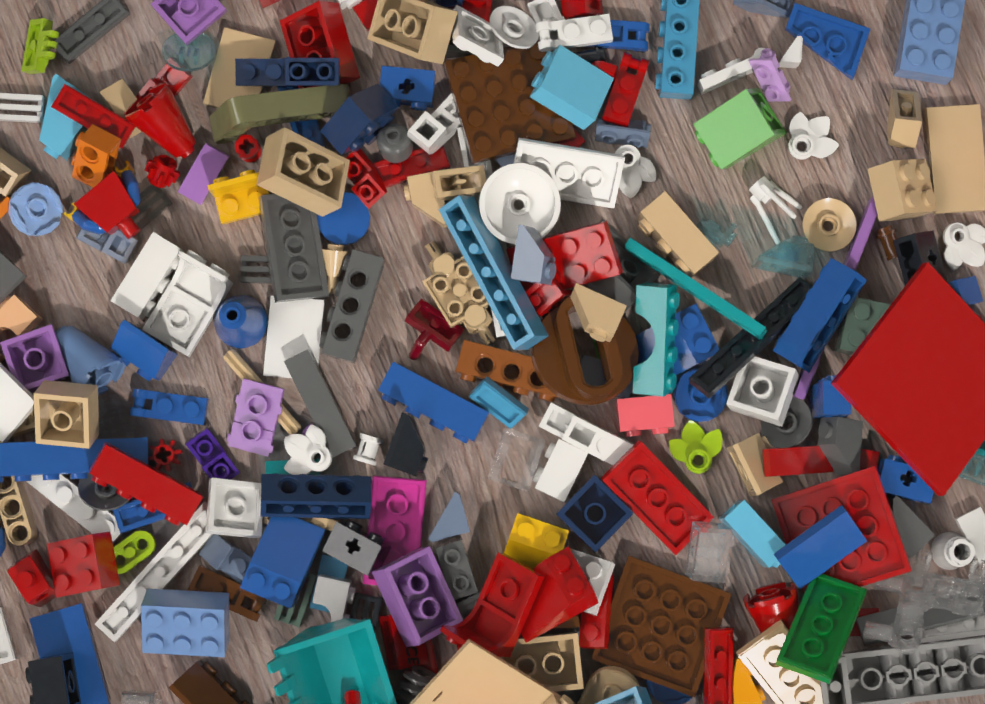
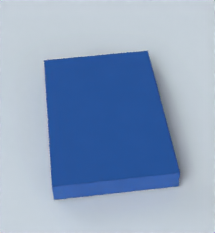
[774,505,867,589]

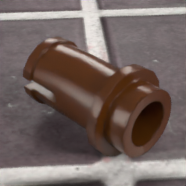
[876,225,897,261]

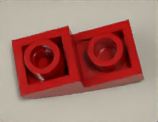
[346,149,387,209]

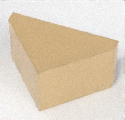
[432,165,487,201]

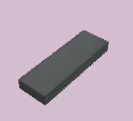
[53,0,130,64]

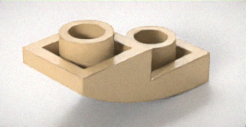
[99,79,141,138]

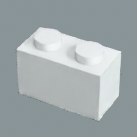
[532,439,588,502]

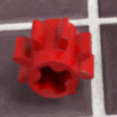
[144,155,180,188]
[148,438,183,472]

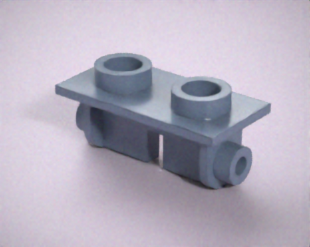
[595,117,651,148]

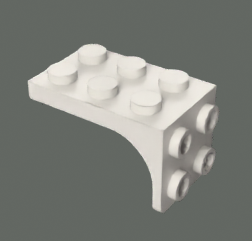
[142,250,233,357]

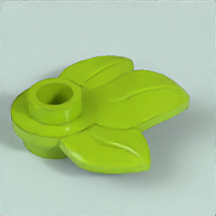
[669,420,723,474]

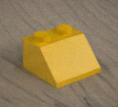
[504,513,569,569]

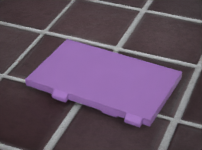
[227,378,285,457]

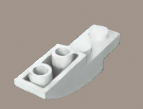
[539,402,634,465]

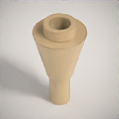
[322,244,349,294]

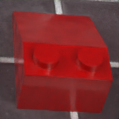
[521,546,599,643]

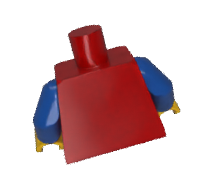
[63,160,141,239]

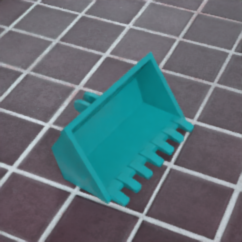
[267,618,397,704]

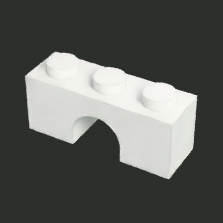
[309,574,356,628]

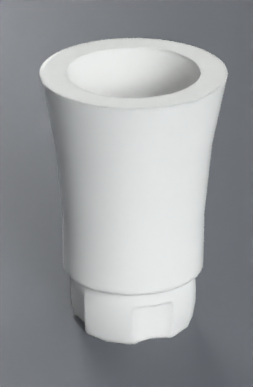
[931,532,975,570]

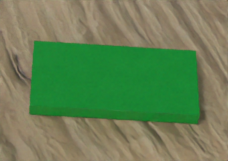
[776,574,867,684]

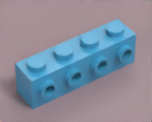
[655,0,700,100]

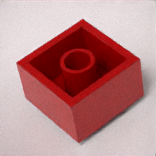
[47,532,120,598]

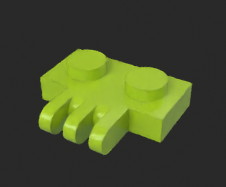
[21,18,59,74]

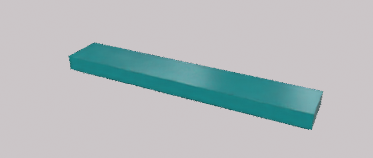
[625,238,767,340]

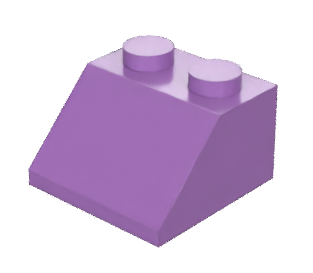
[0,324,70,393]

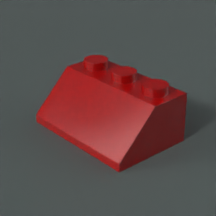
[279,0,360,89]

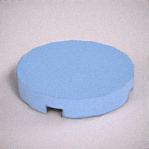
[8,182,63,236]

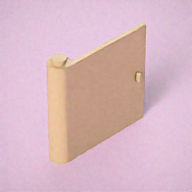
[410,639,574,704]

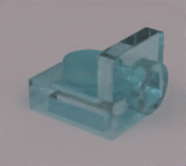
[696,218,738,250]

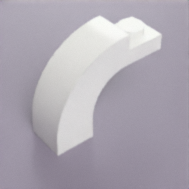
[407,93,461,154]

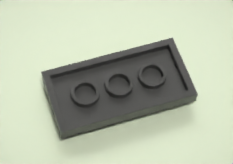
[259,194,329,303]

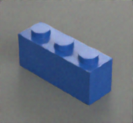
[810,375,851,419]

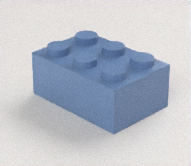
[894,0,965,85]
[141,588,230,657]

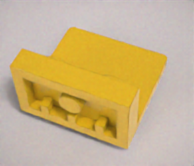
[207,170,270,225]

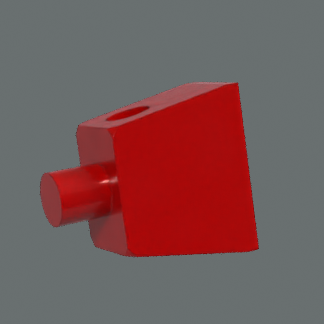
[7,549,56,607]

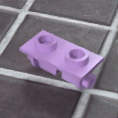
[749,48,792,102]

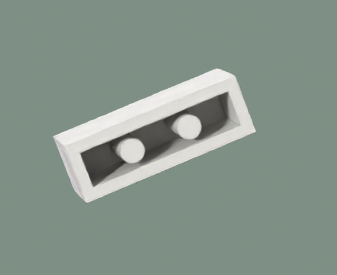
[111,232,185,320]

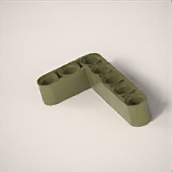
[209,84,351,144]

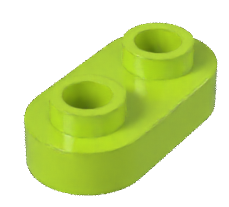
[113,531,156,574]

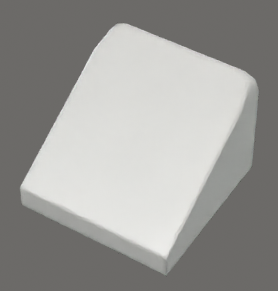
[779,36,803,68]

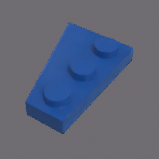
[785,3,870,80]

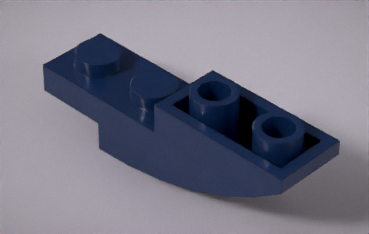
[235,58,340,86]

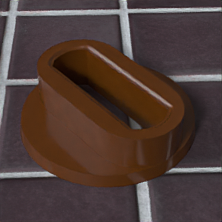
[531,297,639,405]

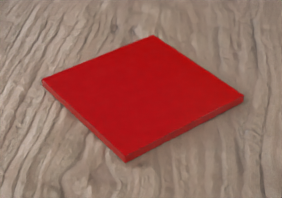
[831,262,985,496]

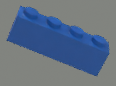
[773,258,867,373]
[378,362,489,444]

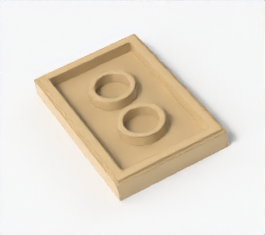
[203,27,276,109]

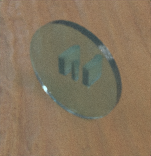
[162,33,216,72]

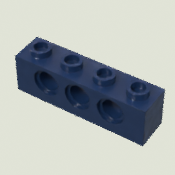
[260,473,371,519]

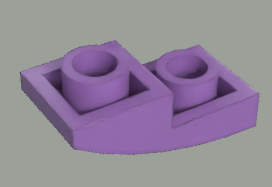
[178,142,229,205]

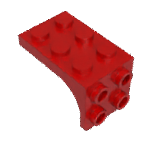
[440,552,545,657]

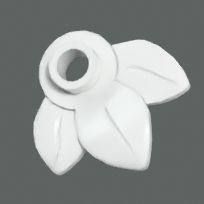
[788,112,839,160]
[614,144,656,198]
[942,223,985,271]
[284,425,332,475]

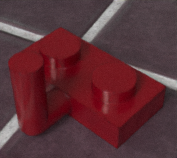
[405,298,465,360]

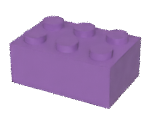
[372,546,463,647]

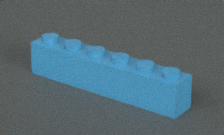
[439,195,549,350]

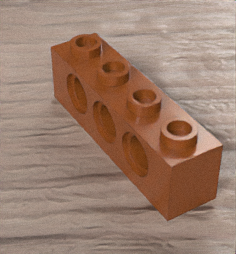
[456,340,561,403]

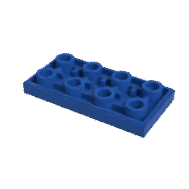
[29,603,111,704]

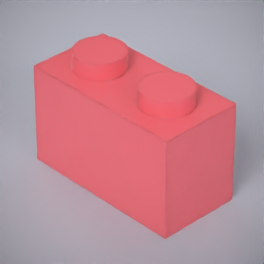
[616,394,675,437]

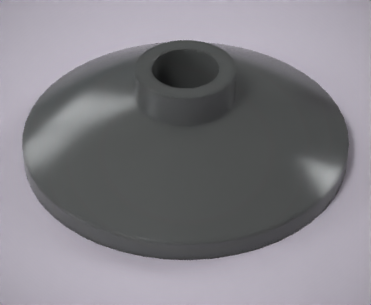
[761,397,813,448]
[78,473,129,511]

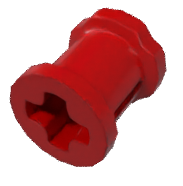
[235,134,262,163]

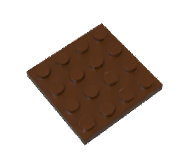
[444,40,576,164]
[591,556,731,697]

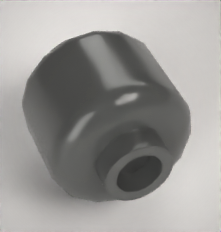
[377,123,413,163]

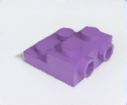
[151,0,227,46]

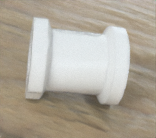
[353,433,383,466]

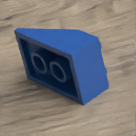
[635,304,720,375]
[240,517,326,609]

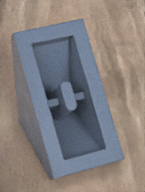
[428,492,471,542]

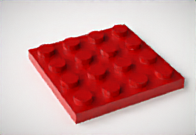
[771,465,912,594]

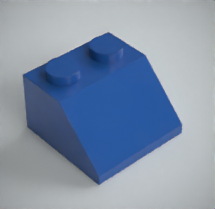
[110,320,178,382]

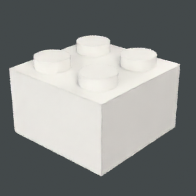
[726,357,800,427]

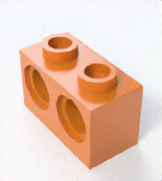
[71,124,121,188]

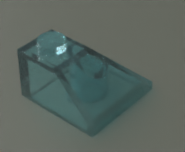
[751,236,814,279]

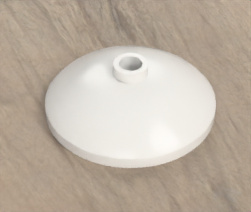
[479,163,561,245]

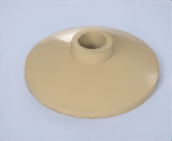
[802,198,856,252]

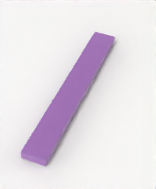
[793,196,877,400]

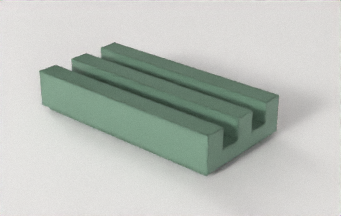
[274,573,317,628]

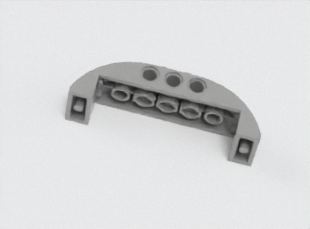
[820,636,985,704]

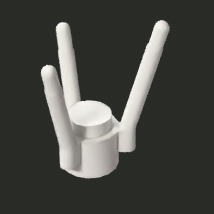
[749,176,802,245]

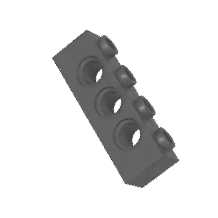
[319,249,385,364]

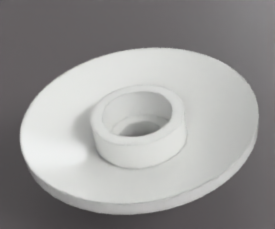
[489,6,539,49]

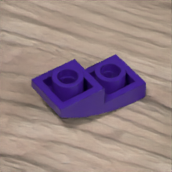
[185,427,240,480]

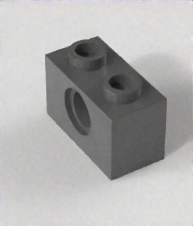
[435,540,479,600]

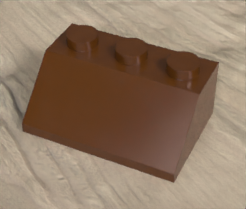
[169,660,250,704]

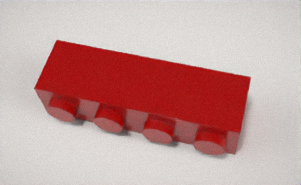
[89,442,203,526]

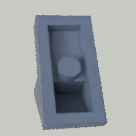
[199,534,252,584]

